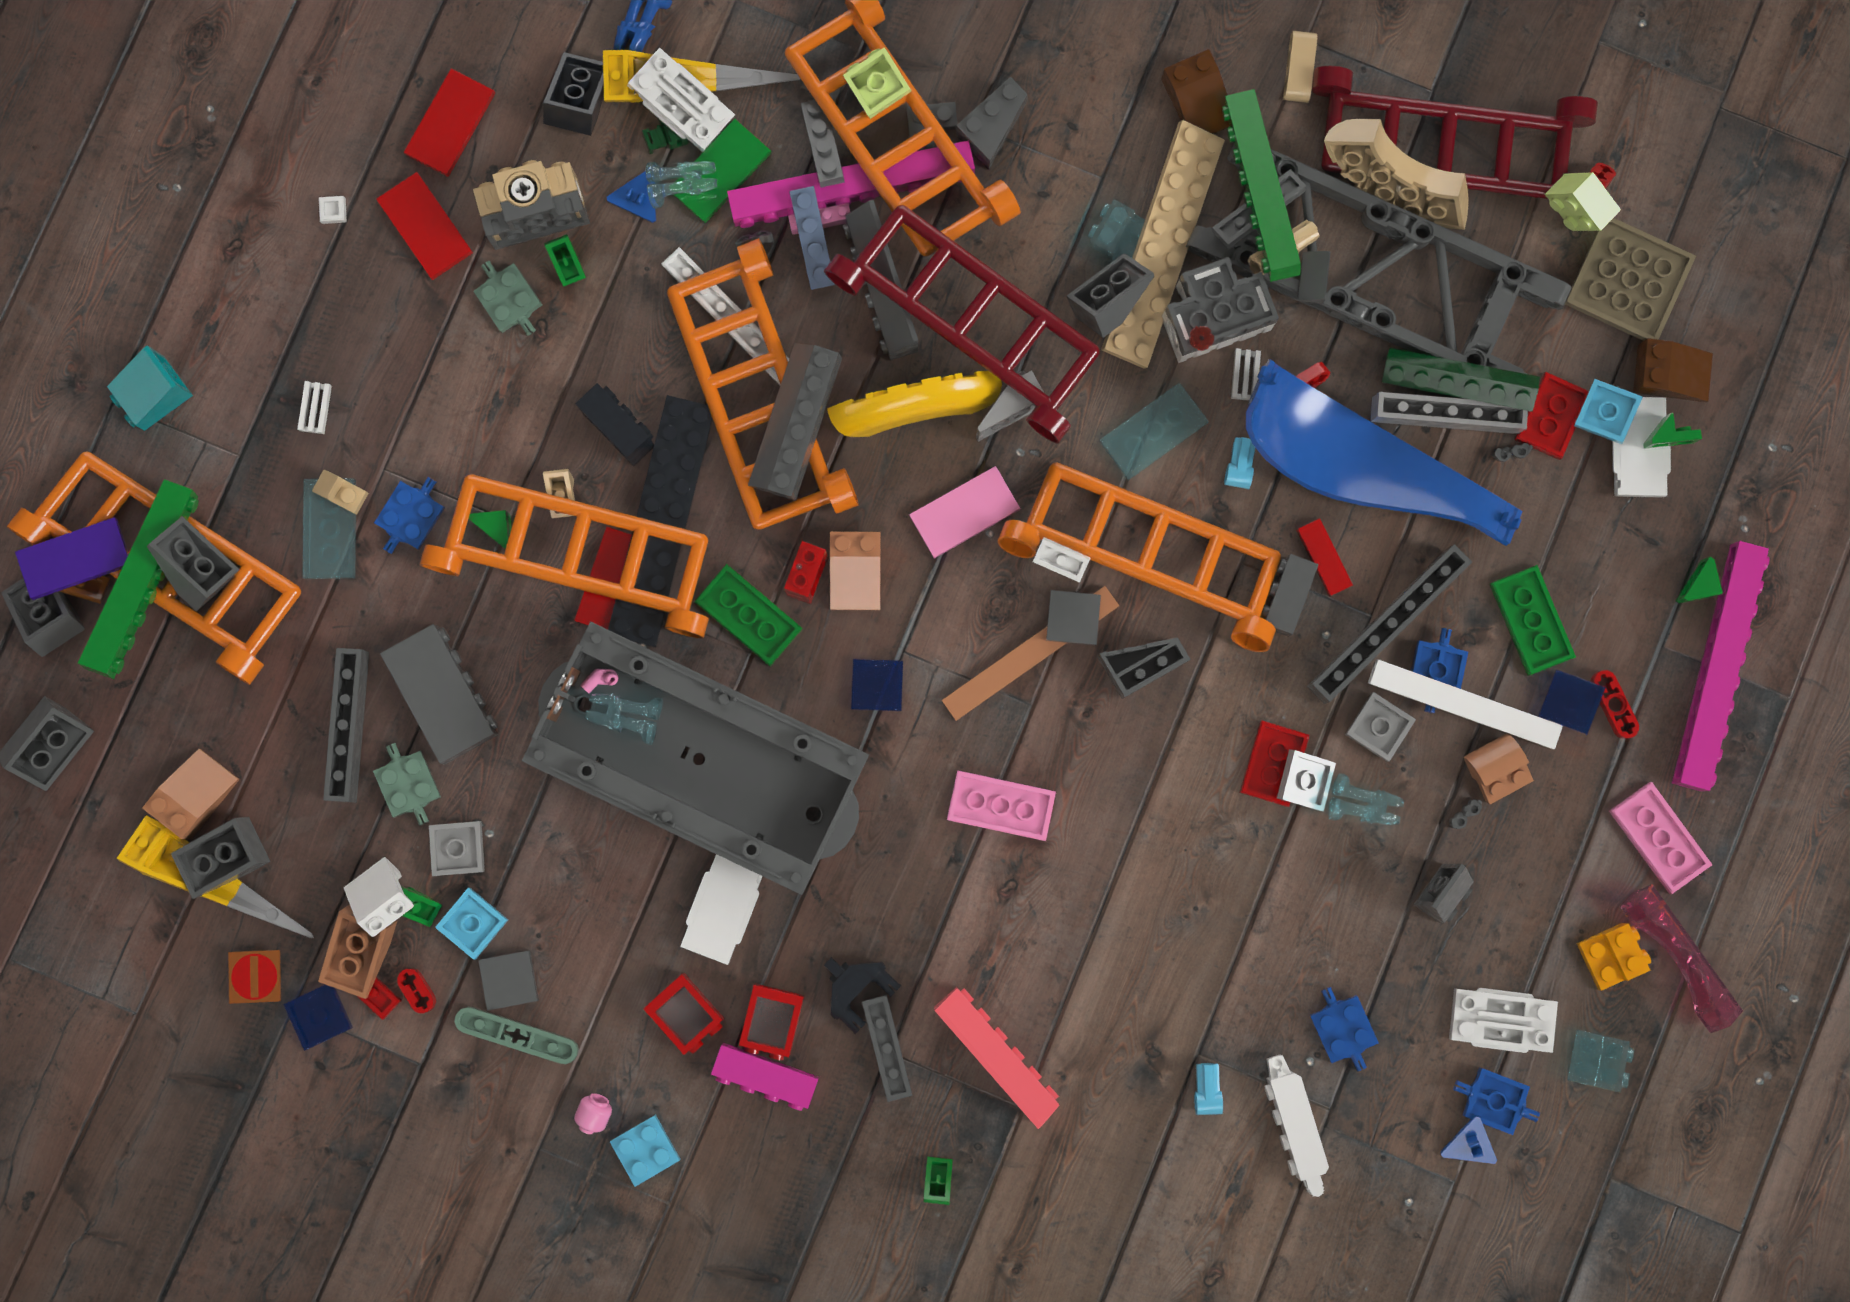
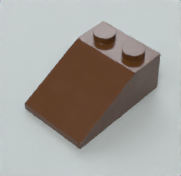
[1161,49,1230,134]
[1633,338,1713,403]

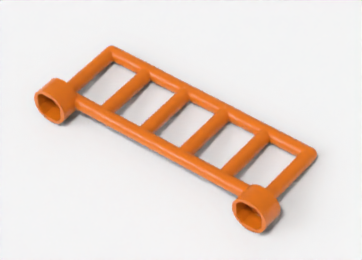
[785,0,1021,257]
[667,238,859,530]
[6,451,301,685]

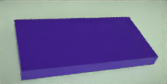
[15,517,129,600]

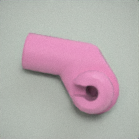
[580,668,618,694]

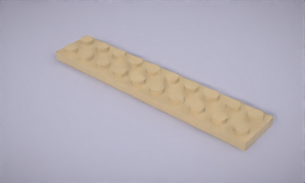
[1101,120,1225,369]

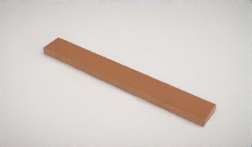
[942,586,1119,721]

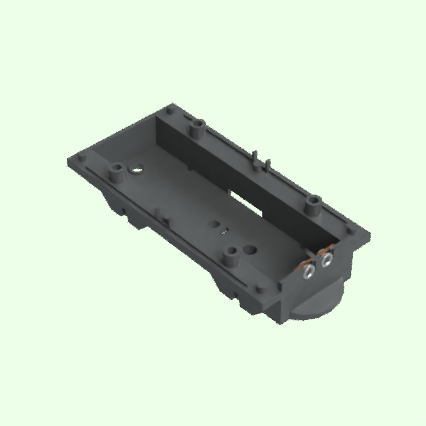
[522,621,869,895]

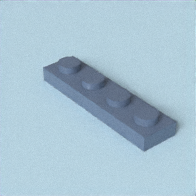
[789,186,835,290]

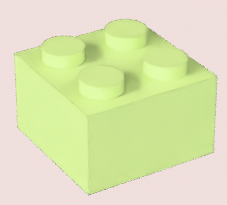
[1545,172,1621,231]

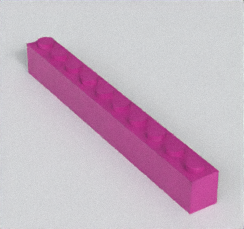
[727,140,975,228]
[1672,541,1770,792]

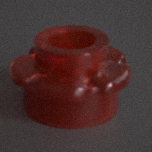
[1189,326,1214,351]

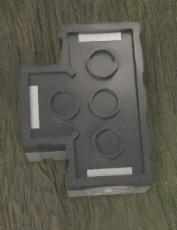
[1162,257,1279,363]

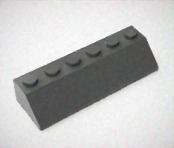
[843,200,918,361]
[748,343,842,501]

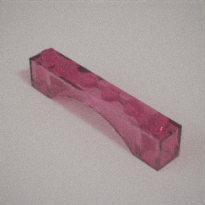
[1620,884,1743,1033]

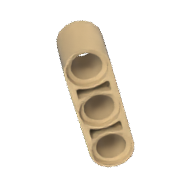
[1283,31,1317,103]

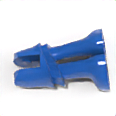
[614,0,672,52]

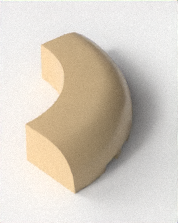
[1324,119,1468,230]

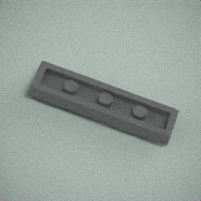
[801,100,845,188]
[1212,169,1307,249]
[862,995,912,1102]

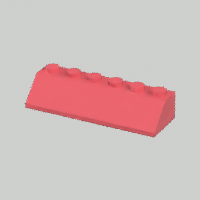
[934,987,1060,1129]

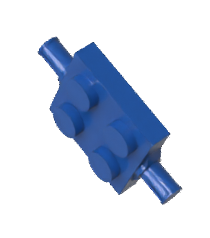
[374,477,445,554]
[1411,628,1468,713]
[1310,987,1379,1071]
[1453,1067,1540,1135]

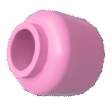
[574,1094,612,1134]

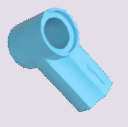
[1224,437,1255,489]
[1194,1063,1223,1115]

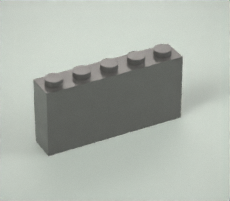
[380,624,498,765]

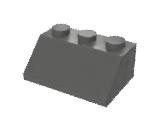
[0,696,94,791]

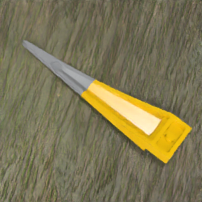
[603,50,800,103]
[117,815,314,938]

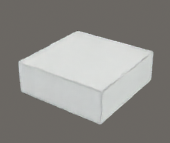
[319,196,347,224]

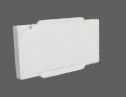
[627,48,735,152]
[1612,397,1671,497]
[680,854,762,965]
[1449,988,1558,1053]

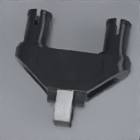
[824,957,902,1034]

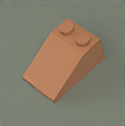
[830,532,881,610]
[142,749,240,839]
[318,904,397,999]

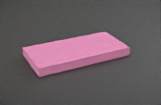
[909,466,1021,558]
[947,770,1056,841]
[1609,782,1712,894]

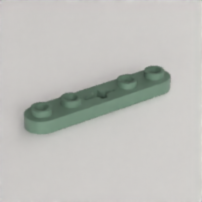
[454,1007,579,1064]

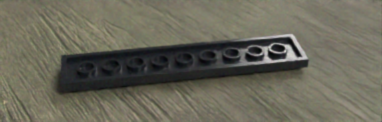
[608,395,713,648]

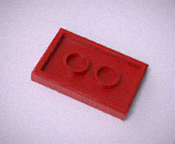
[1514,372,1589,460]
[1239,720,1310,807]

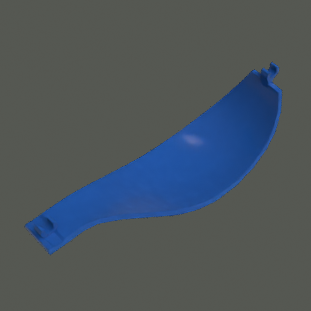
[1246,359,1522,546]

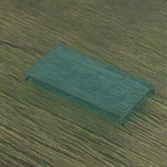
[1099,382,1209,481]
[303,478,356,579]

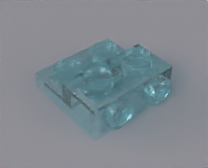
[1088,199,1145,260]
[1568,1030,1635,1093]

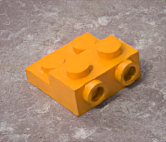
[1577,923,1651,991]

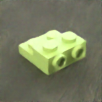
[843,47,912,119]

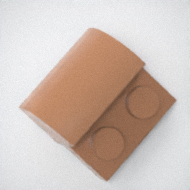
[1464,733,1534,804]

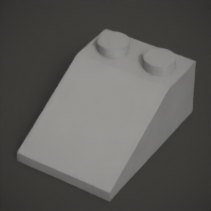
[976,371,1044,442]

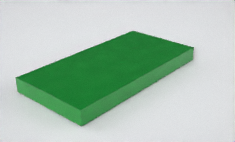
[668,119,771,223]
[694,564,803,667]
[1489,565,1576,676]

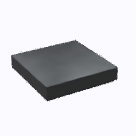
[1046,590,1101,645]
[478,950,539,1011]

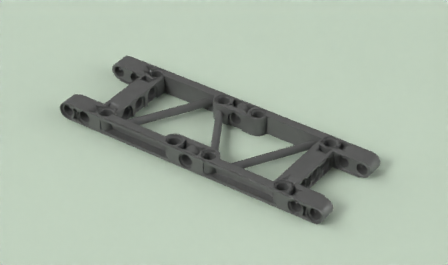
[1186,144,1572,374]

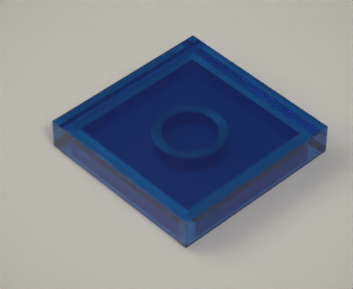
[851,659,903,711]
[1538,670,1606,734]
[283,985,353,1051]

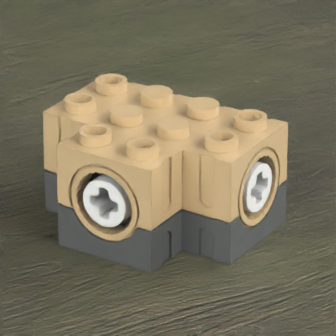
[473,160,590,250]

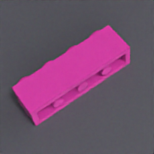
[711,1043,819,1111]

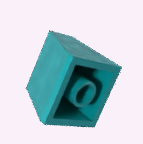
[107,345,193,431]

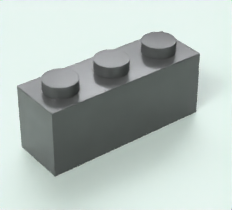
[1260,554,1319,637]

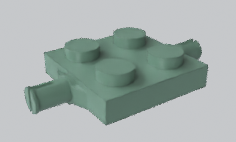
[474,261,543,336]
[373,743,441,826]

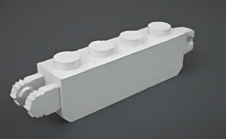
[1264,1055,1329,1197]

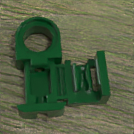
[642,117,689,154]

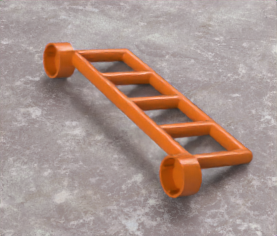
[997,462,1281,652]
[419,474,709,639]

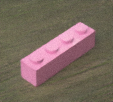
[788,203,850,235]

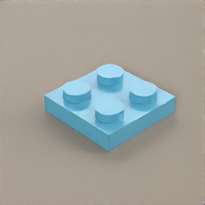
[1574,379,1643,444]
[435,888,509,960]
[610,1114,681,1187]

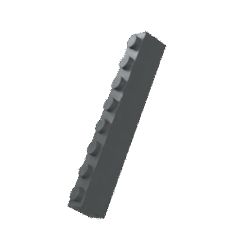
[1307,544,1472,704]

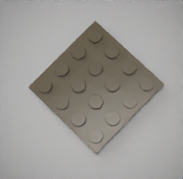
[1565,218,1696,341]

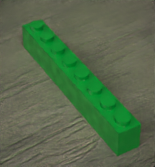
[1222,89,1301,282]
[78,479,199,679]

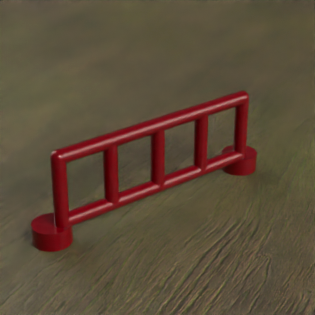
[1311,66,1598,199]
[824,205,1100,444]

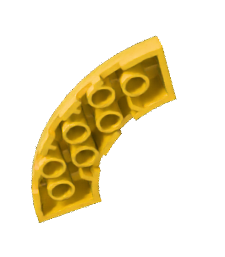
[827,371,1002,437]

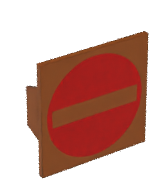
[228,950,281,1004]

